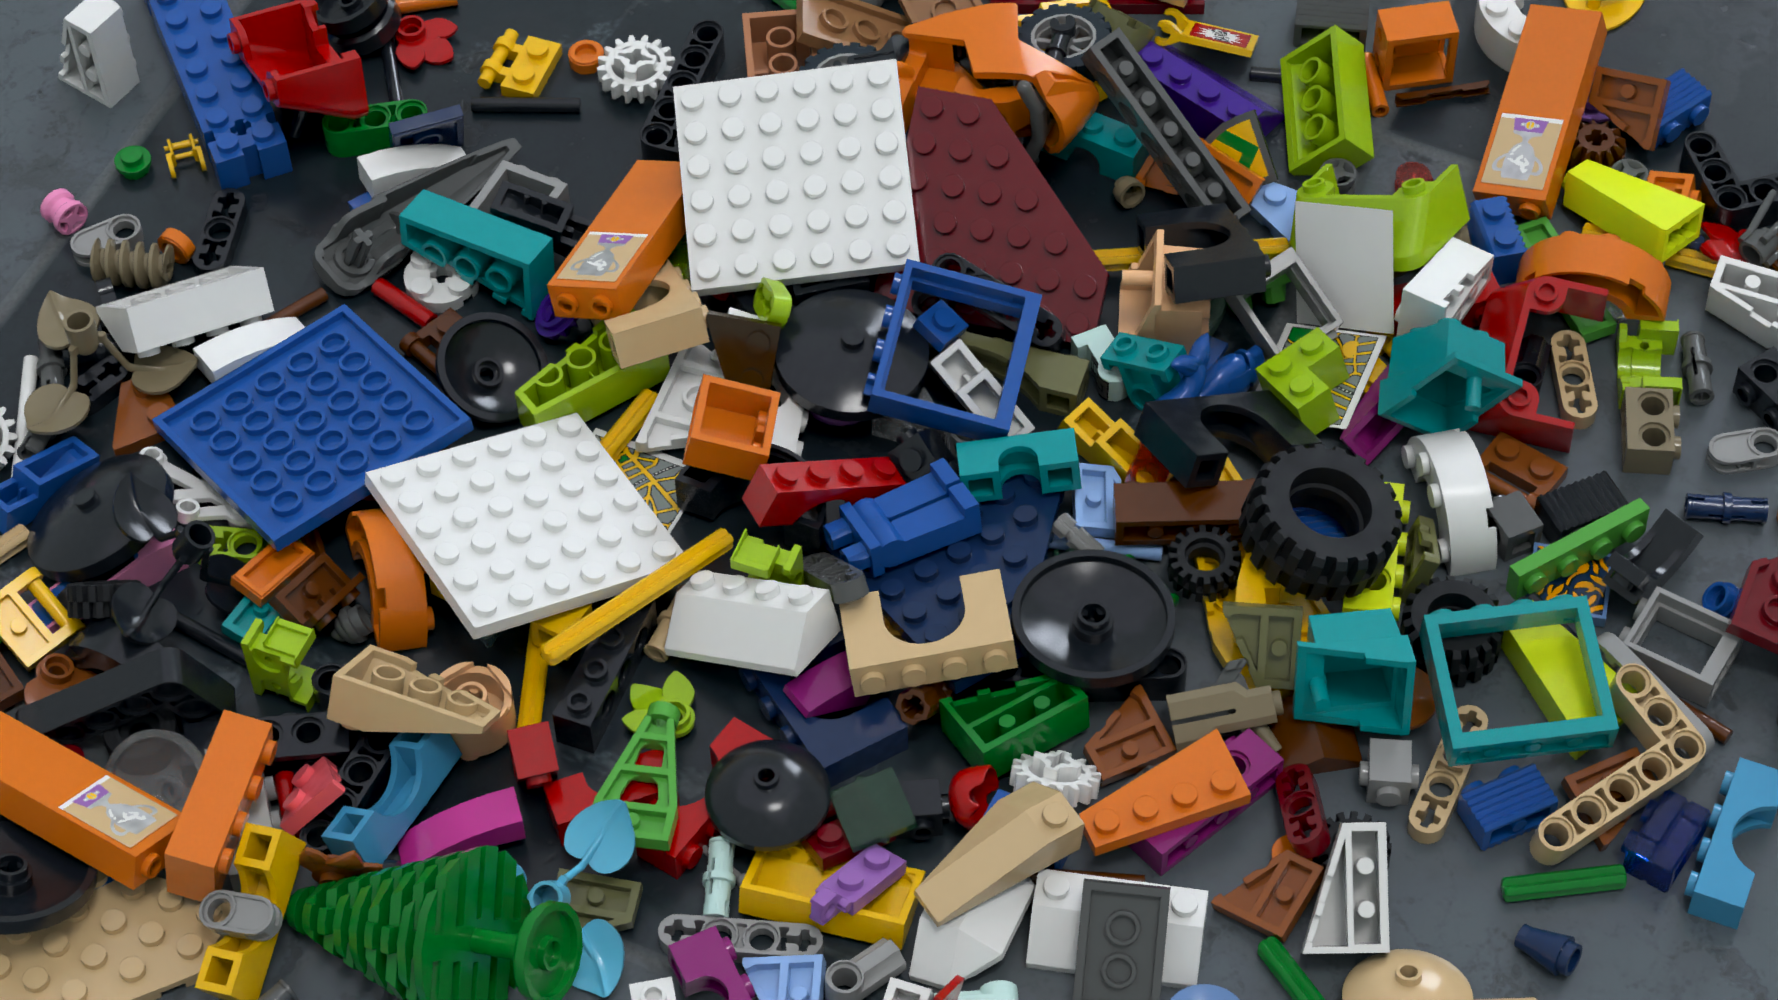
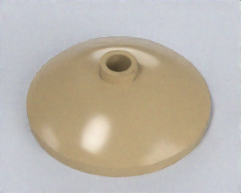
[1342,949,1473,1000]

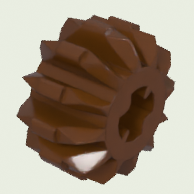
[1568,118,1627,171]

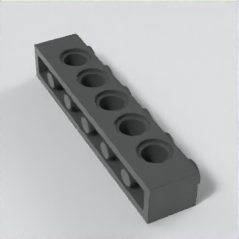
[1080,27,1252,220]

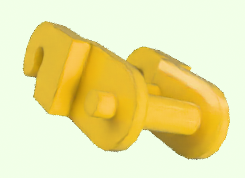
[164,133,207,179]

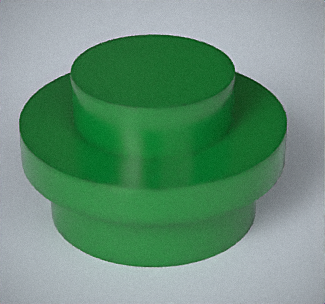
[114,145,152,180]

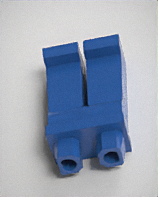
[823,458,982,578]

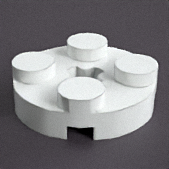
[404,251,480,313]

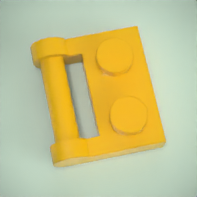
[0,566,86,672]

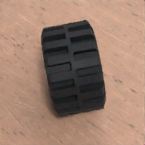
[1400,576,1504,687]

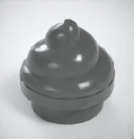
[331,604,374,644]

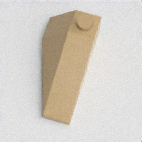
[327,644,501,734]
[914,781,1085,927]

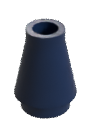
[1514,924,1582,976]

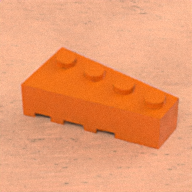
[164,710,278,902]

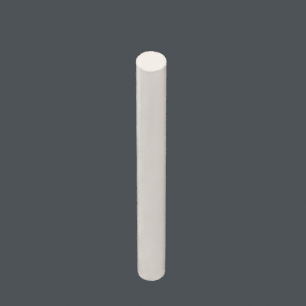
[11,355,39,478]

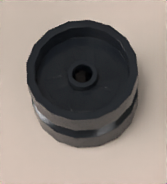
[315,0,402,56]

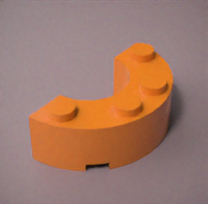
[1515,231,1672,321]
[345,508,435,651]

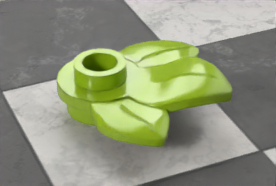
[622,671,695,738]

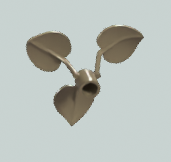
[24,290,198,435]

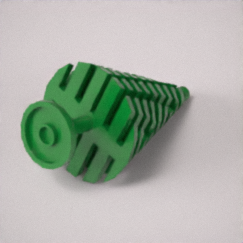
[283,845,583,1000]

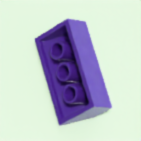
[1138,41,1284,140]

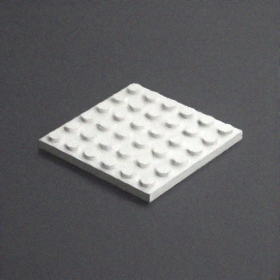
[673,59,920,296]
[365,413,683,640]

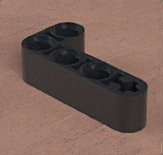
[911,253,1066,352]

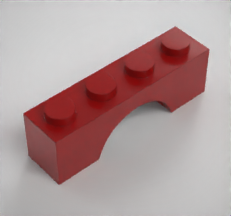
[742,456,906,527]
[636,717,773,880]

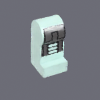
[1070,324,1128,402]

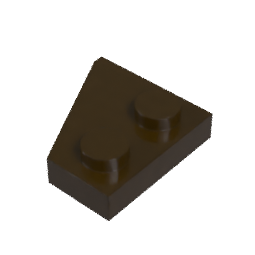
[706,310,782,390]

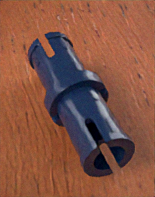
[1684,492,1769,524]

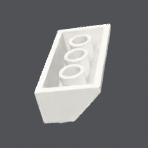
[96,266,274,358]
[664,570,841,677]
[1026,869,1209,989]

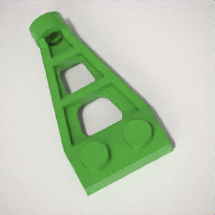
[593,701,681,851]

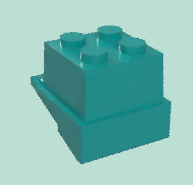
[1378,318,1523,434]
[1292,608,1416,736]

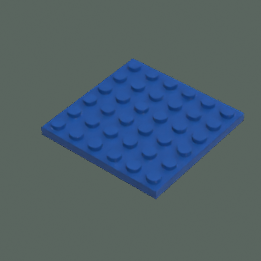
[152,304,474,552]

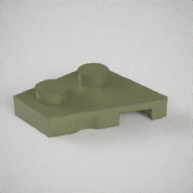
[1398,515,1440,603]
[1223,601,1303,690]
[557,868,643,932]

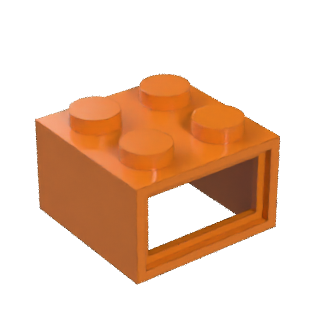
[1372,0,1460,91]
[682,374,781,480]

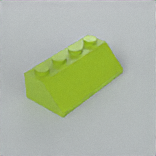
[1280,25,1374,175]

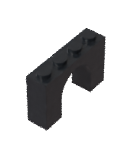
[1136,203,1271,304]
[1134,390,1322,488]

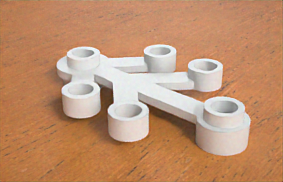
[139,446,254,529]

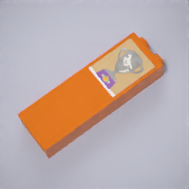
[1473,4,1608,220]
[547,160,686,320]
[0,711,181,890]

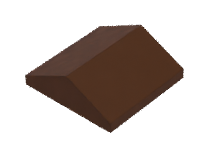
[1267,694,1363,774]

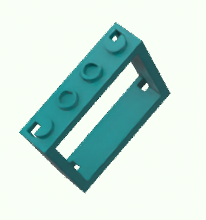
[1419,594,1619,767]

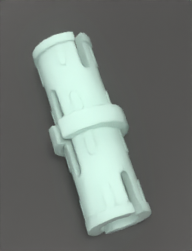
[702,836,736,918]

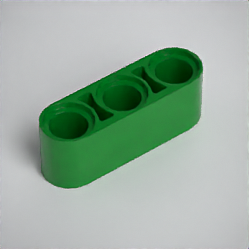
[322,99,428,158]

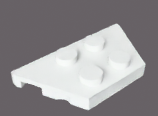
[635,344,724,453]

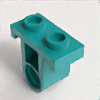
[1100,332,1187,411]

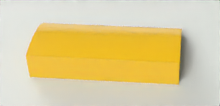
[738,843,926,950]

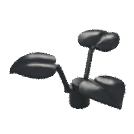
[111,472,246,645]

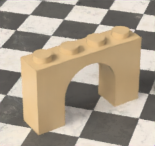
[590,259,710,369]
[839,569,1018,697]

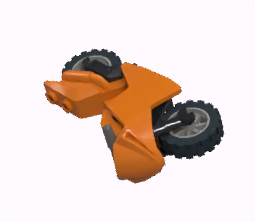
[799,3,1112,163]

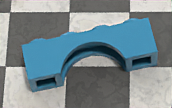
[321,732,462,864]
[1684,757,1778,930]

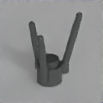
[1738,189,1778,268]

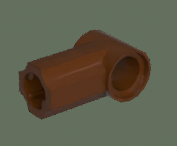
[895,681,961,725]

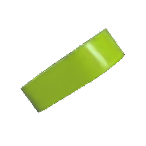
[753,277,792,329]

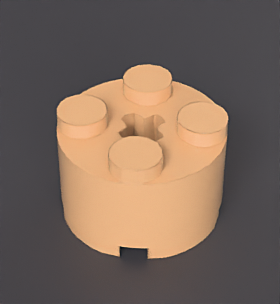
[439,662,517,761]

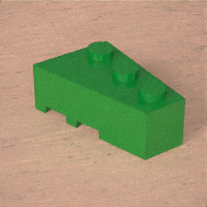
[939,675,1090,777]

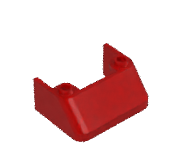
[1469,276,1609,453]

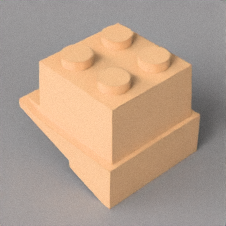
[1118,229,1211,355]

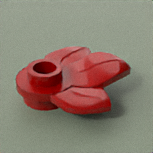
[394,15,458,70]
[1699,222,1747,262]

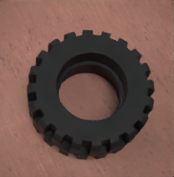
[1239,444,1403,602]

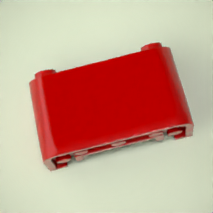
[227,0,369,120]

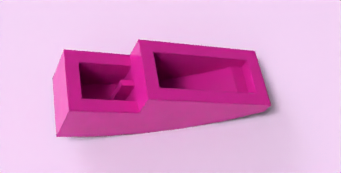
[397,786,526,865]

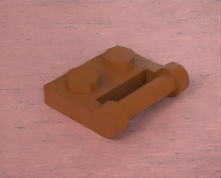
[1480,431,1568,510]

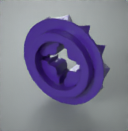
[535,293,579,341]

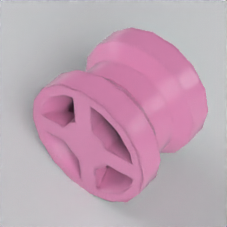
[40,188,88,235]

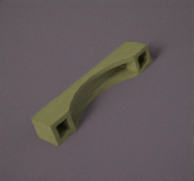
[928,331,1090,417]

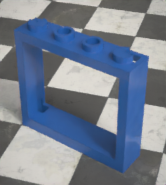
[863,259,1042,440]

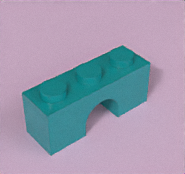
[1041,112,1149,180]
[956,428,1082,502]

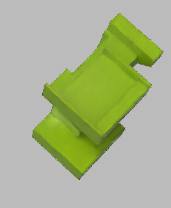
[1616,319,1683,409]
[730,528,805,585]
[241,616,316,713]

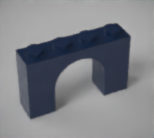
[739,631,908,788]

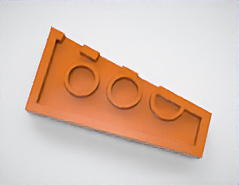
[1079,729,1251,856]

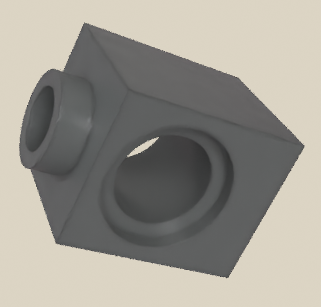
[1486,490,1544,562]

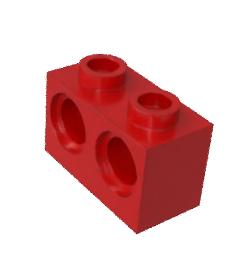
[507,721,559,790]

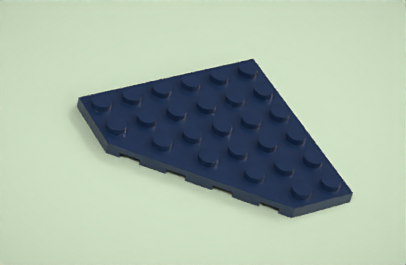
[824,472,1065,694]

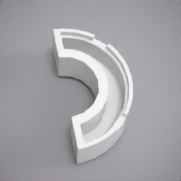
[1474,0,1527,72]
[1401,428,1497,576]

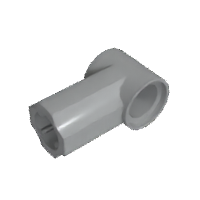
[824,937,906,1000]

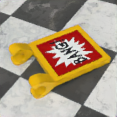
[1154,8,1259,58]

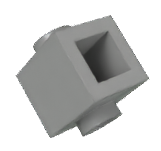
[1359,738,1419,807]

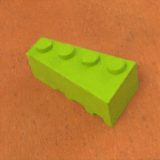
[514,308,670,427]

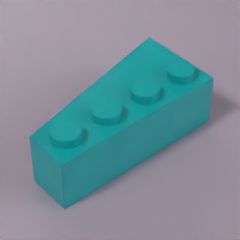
[399,189,555,321]

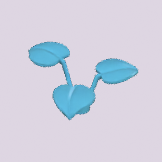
[516,799,635,998]

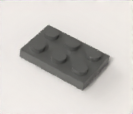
[1073,878,1171,1000]

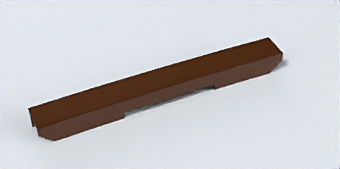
[1395,80,1490,107]

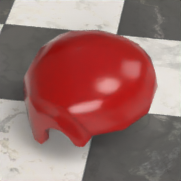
[948,764,999,830]

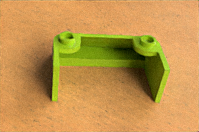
[1289,164,1470,272]

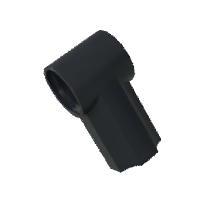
[1513,334,1552,395]

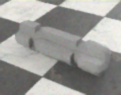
[1053,513,1105,551]

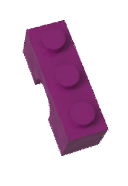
[668,925,755,1000]

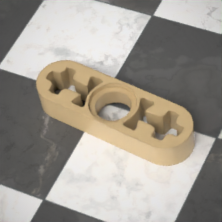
[1549,330,1598,430]

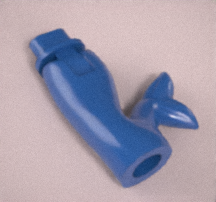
[1155,333,1265,401]

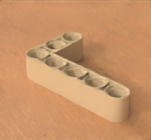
[1529,663,1706,865]

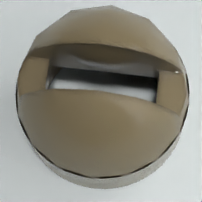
[1113,175,1145,208]

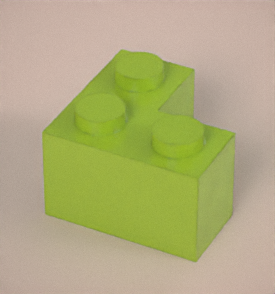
[1255,327,1350,435]

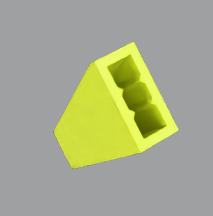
[1562,159,1705,263]
[1501,600,1638,760]

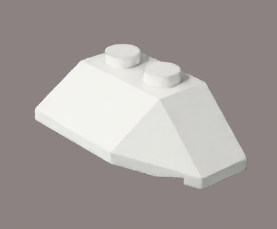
[909,877,1035,989]

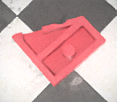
[279,756,346,835]

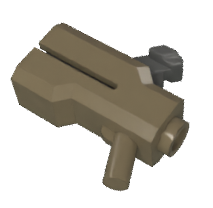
[1166,658,1284,752]

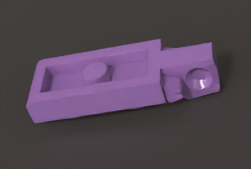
[809,842,907,926]

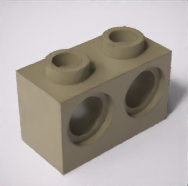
[1620,387,1682,475]

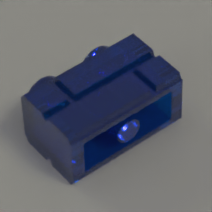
[1621,789,1711,893]

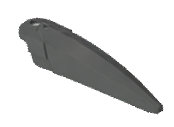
[312,138,522,296]

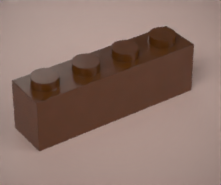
[1113,478,1256,546]

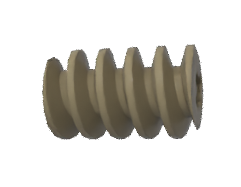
[89,237,175,290]

